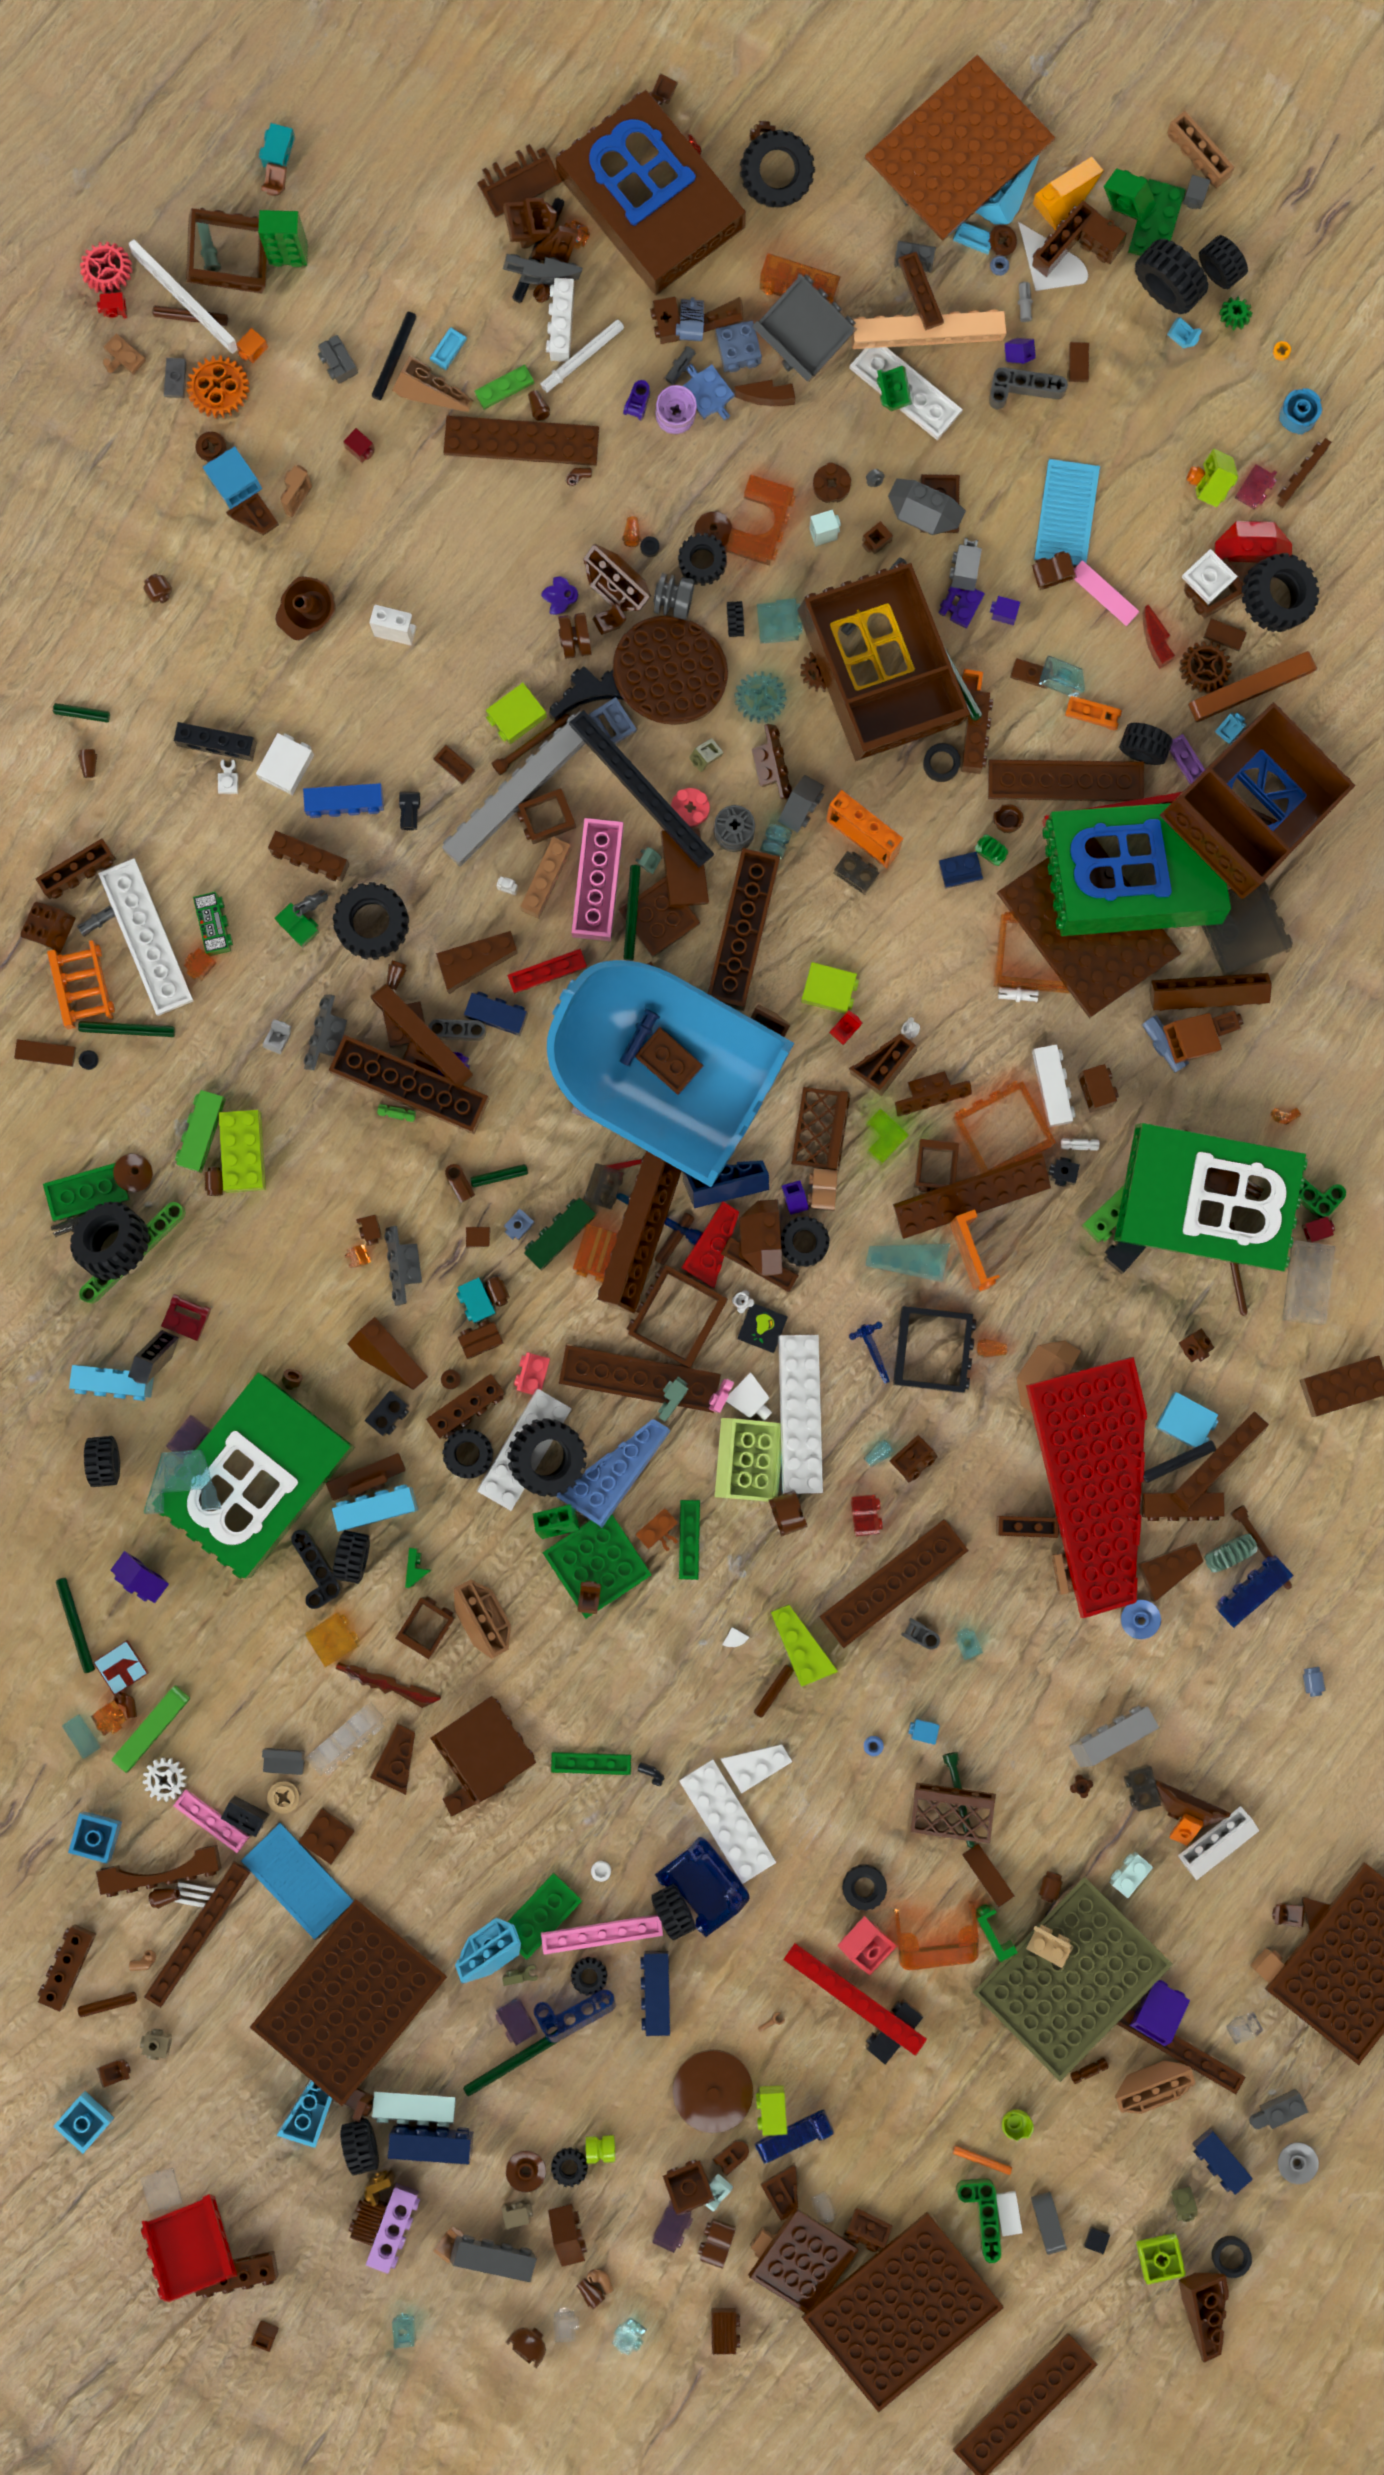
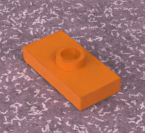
[1169,1813,1204,1846]

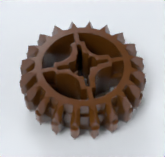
[1179,641,1232,694]

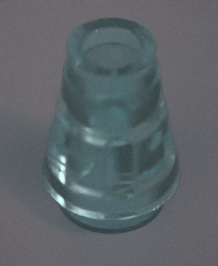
[864,1439,894,1467]

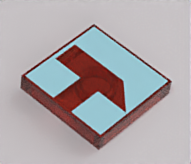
[93,1640,149,1696]

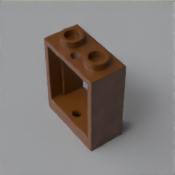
[1184,558,1244,619]
[516,788,576,844]
[914,1139,959,1192]
[395,1596,455,1660]

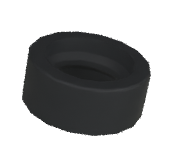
[923,743,961,782]
[1212,2236,1252,2278]

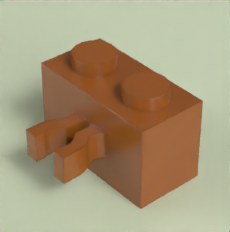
[635,1508,678,1551]

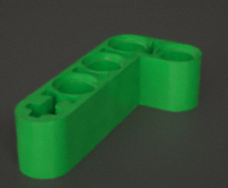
[1298,1177,1346,1218]
[956,2178,1001,2263]

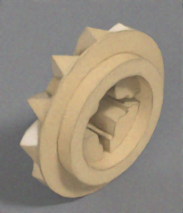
[267,1781,300,1814]

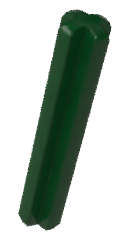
[53,703,110,723]
[470,1164,528,1188]

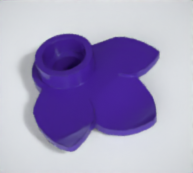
[541,577,579,615]

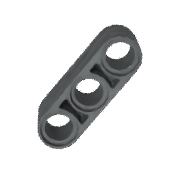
[429,1019,486,1041]
[1031,2192,1067,2255]

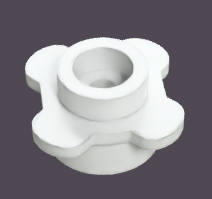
[901,1017,920,1040]
[732,1290,754,1313]

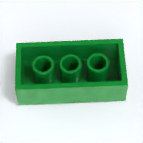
[258,210,308,267]

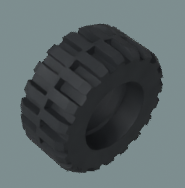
[740,130,815,208]
[1135,239,1209,314]
[1241,553,1320,632]
[333,882,409,960]
[70,1202,149,1280]
[507,1418,587,1497]

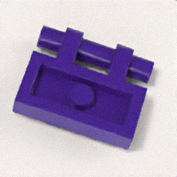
[938,585,985,629]

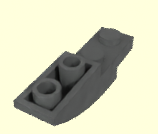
[503,254,582,285]

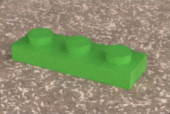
[474,364,534,410]

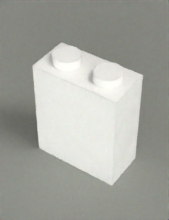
[256,733,314,796]

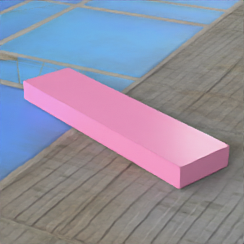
[1074,560,1140,626]
[173,1789,250,1853]

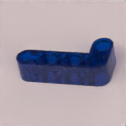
[534,1990,616,2043]
[754,2109,835,2164]

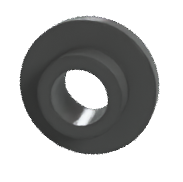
[866,469,885,487]

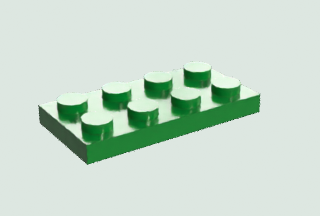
[1128,179,1186,256]
[43,1163,130,1222]
[507,1872,582,1960]

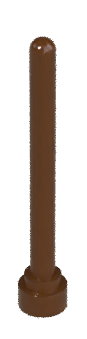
[491,714,570,776]
[1218,1222,1248,1316]
[1230,1505,1292,1590]

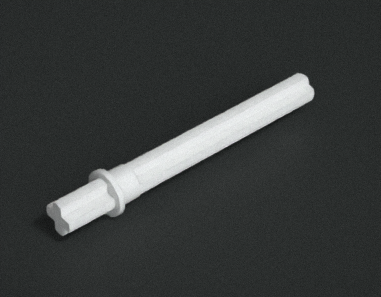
[540,320,624,393]

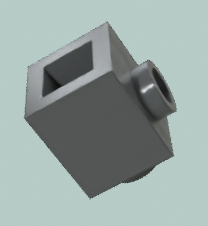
[1183,175,1210,209]

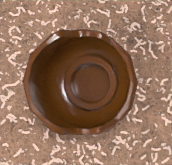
[994,804,1024,833]

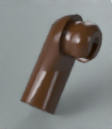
[566,468,592,486]
[113,1692,137,1718]

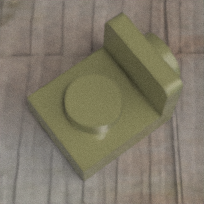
[689,738,724,772]

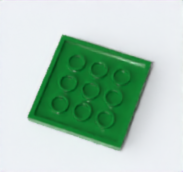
[542,1515,652,1619]

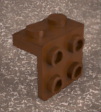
[20,902,76,953]

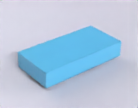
[953,222,991,255]
[430,327,467,370]

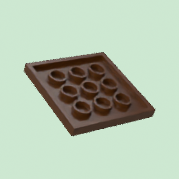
[748,2207,859,2313]

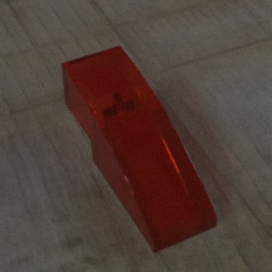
[1142,604,1175,669]

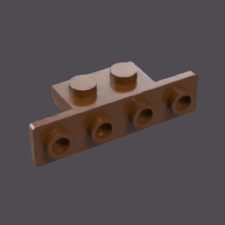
[752,724,793,800]
[895,1071,972,1116]
[326,1453,406,1501]

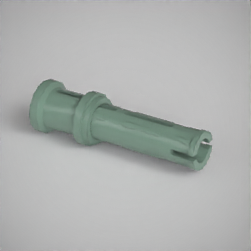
[196,222,221,272]

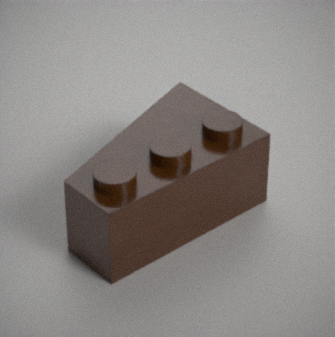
[849,1034,917,1096]
[1138,1543,1204,1602]

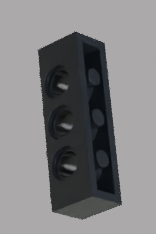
[173,722,257,762]

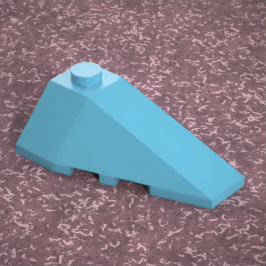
[976,155,1039,225]

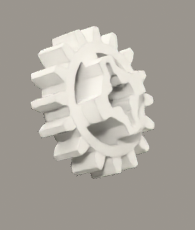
[142,1757,187,1802]

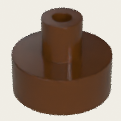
[282,1369,303,1390]

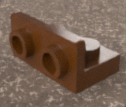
[889,1435,938,1483]
[844,2208,893,2253]

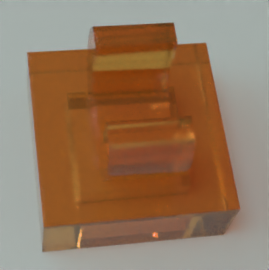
[345,1245,371,1268]

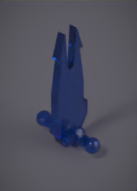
[849,1321,890,1384]

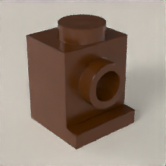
[862,521,893,555]
[356,1215,383,1246]

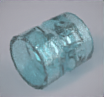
[760,824,792,859]

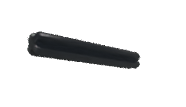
[1143,1440,1217,1483]

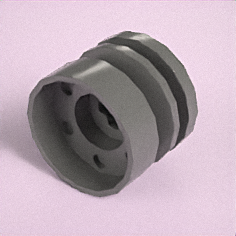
[653,573,695,620]
[714,805,755,852]

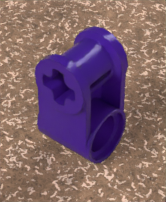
[623,380,650,421]

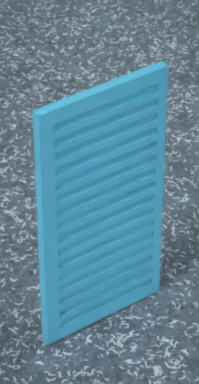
[1034,459,1100,566]

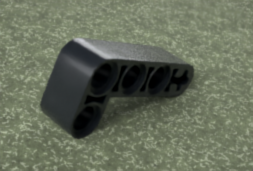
[291,1530,342,1609]

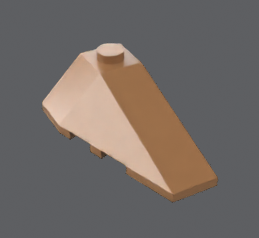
[392,355,474,412]

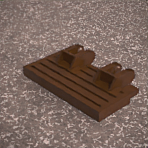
[477,144,562,218]

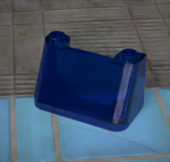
[655,1837,750,1938]

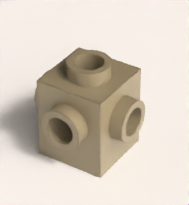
[140,2029,172,2060]

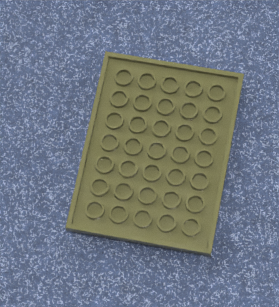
[973,1877,1173,2082]

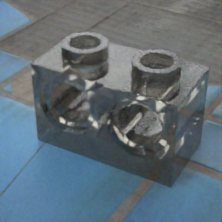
[833,851,879,895]
[583,1163,624,1210]
[1124,1765,1161,1811]

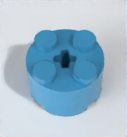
[1279,388,1322,435]

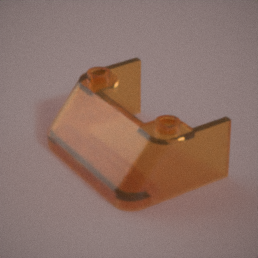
[893,1901,979,1970]

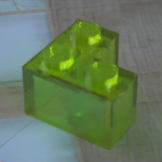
[866,1108,909,1166]

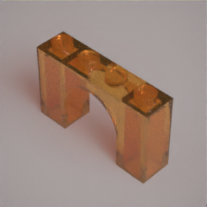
[726,474,796,566]

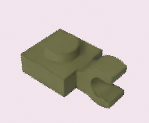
[502,1964,538,1986]

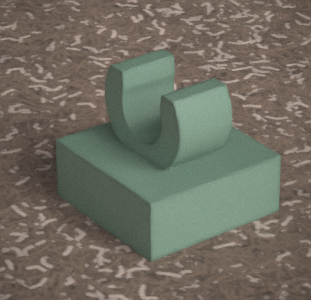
[635,847,662,874]

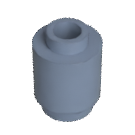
[1303,1667,1326,1697]

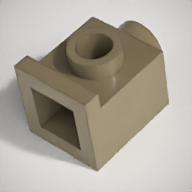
[502,2201,533,2229]

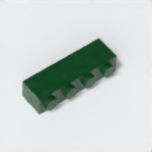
[524,1197,597,1271]

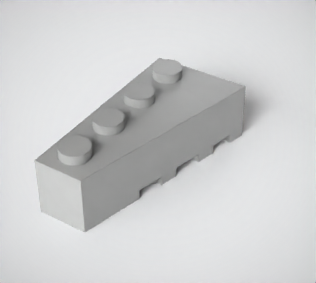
[1069,1705,1159,1767]

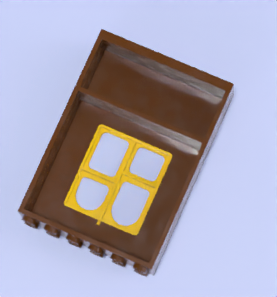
[797,562,970,761]

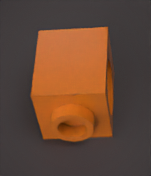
[236,328,268,364]

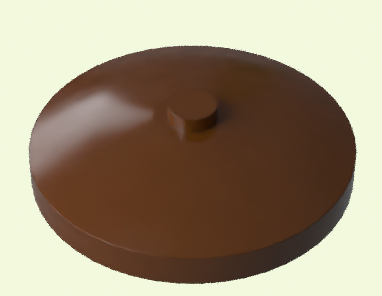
[673,2049,753,2133]

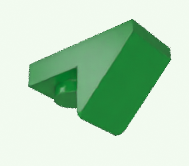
[405,1548,432,1588]

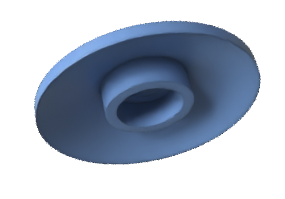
[1121,1600,1161,1640]

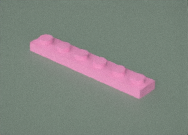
[541,1914,663,1955]

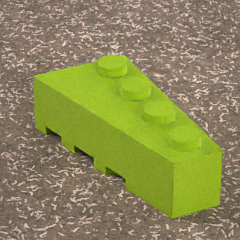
[771,1604,838,1687]

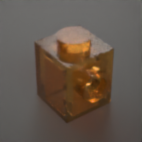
[183,948,216,981]

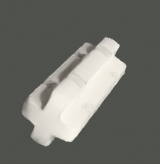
[1060,1138,1099,1151]

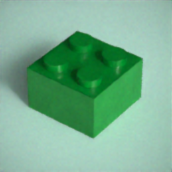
[1103,168,1156,222]

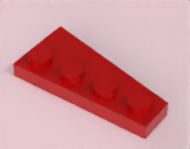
[681,1201,739,1289]

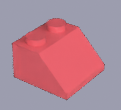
[837,1916,897,1976]

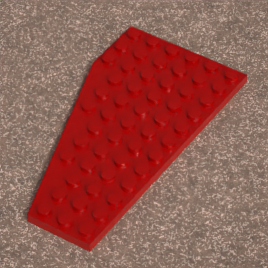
[1026,1357,1147,1618]

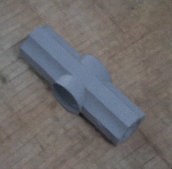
[1142,1015,1189,1073]

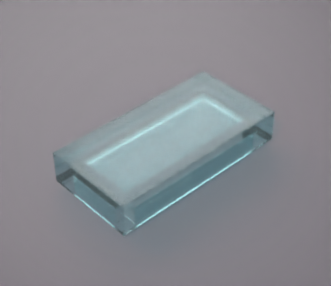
[62,1714,101,1759]

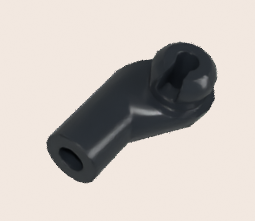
[638,1762,665,1786]

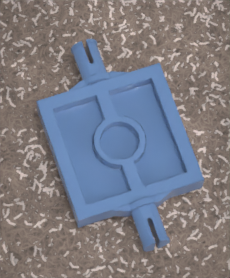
[683,364,735,421]

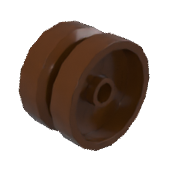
[558,612,592,659]

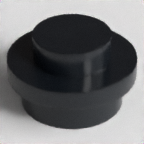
[79,1050,99,1070]

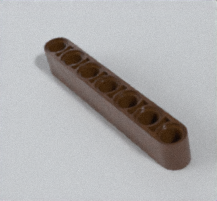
[370,984,473,1089]

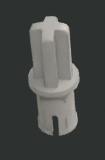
[1018,282,1033,322]

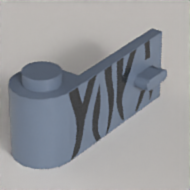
[676,297,704,341]

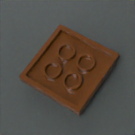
[619,876,700,957]

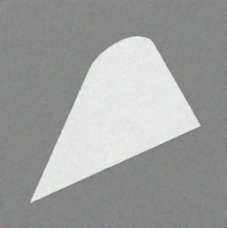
[1018,222,1088,291]

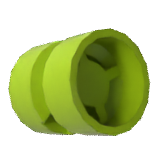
[586,2135,615,2164]

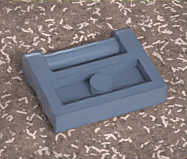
[588,697,637,745]

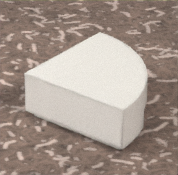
[722,1627,749,1647]

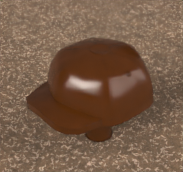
[275,576,336,641]

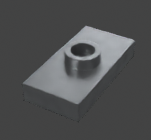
[164,358,187,398]

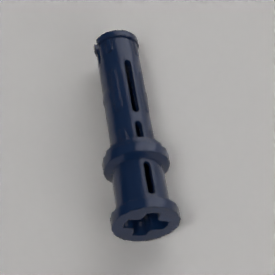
[619,1008,661,1067]

